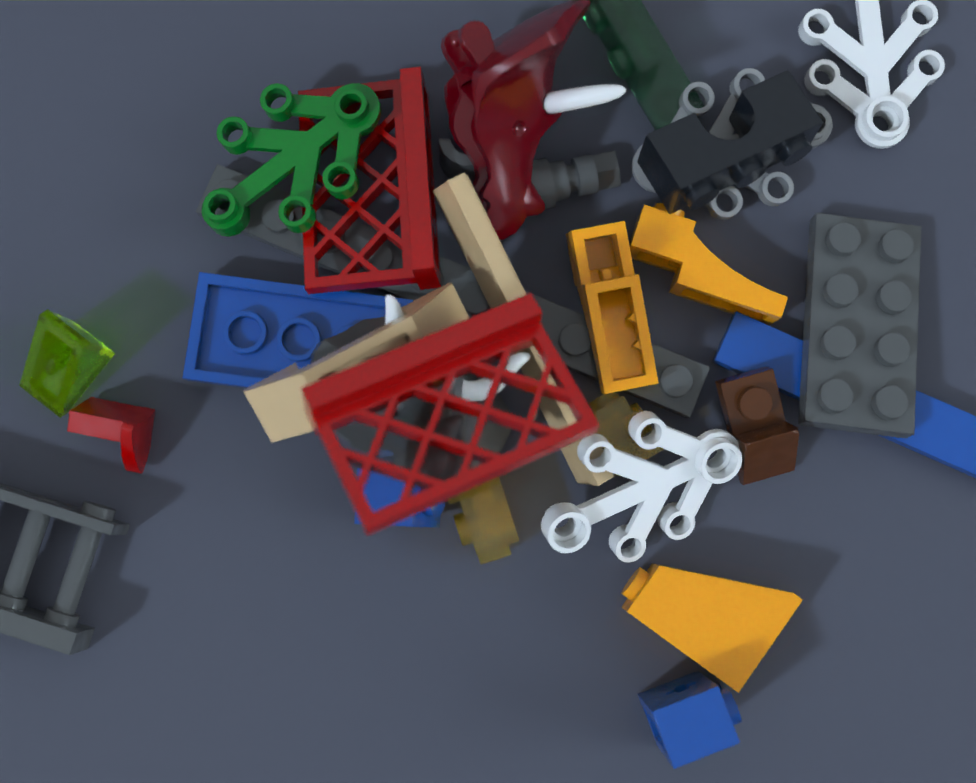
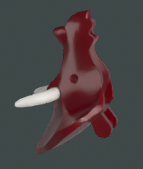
[441,0,626,240]

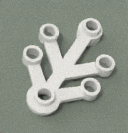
[798,0,945,149]
[541,411,742,563]

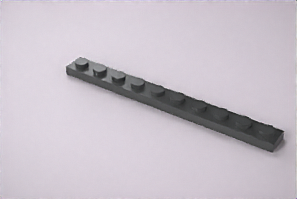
[196,164,710,418]

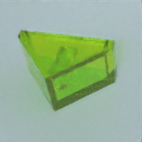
[19,309,115,418]

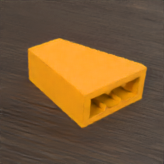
[621,563,803,693]

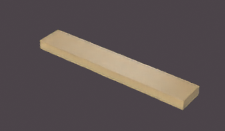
[432,172,614,486]

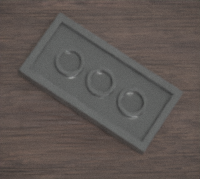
[798,213,922,439]

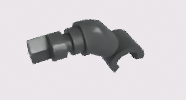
[439,138,621,209]

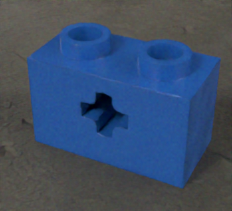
[638,671,742,769]

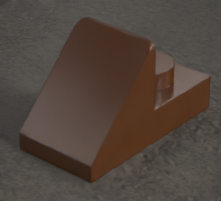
[715,366,799,485]

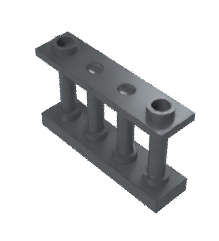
[0,483,130,655]

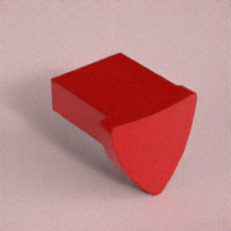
[67,397,155,474]

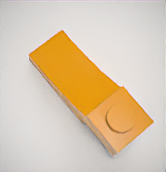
[629,203,788,326]
[565,221,659,394]

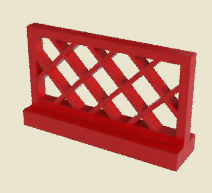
[298,66,441,294]
[301,293,600,536]

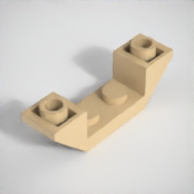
[243,282,469,443]

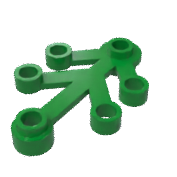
[202,83,381,237]

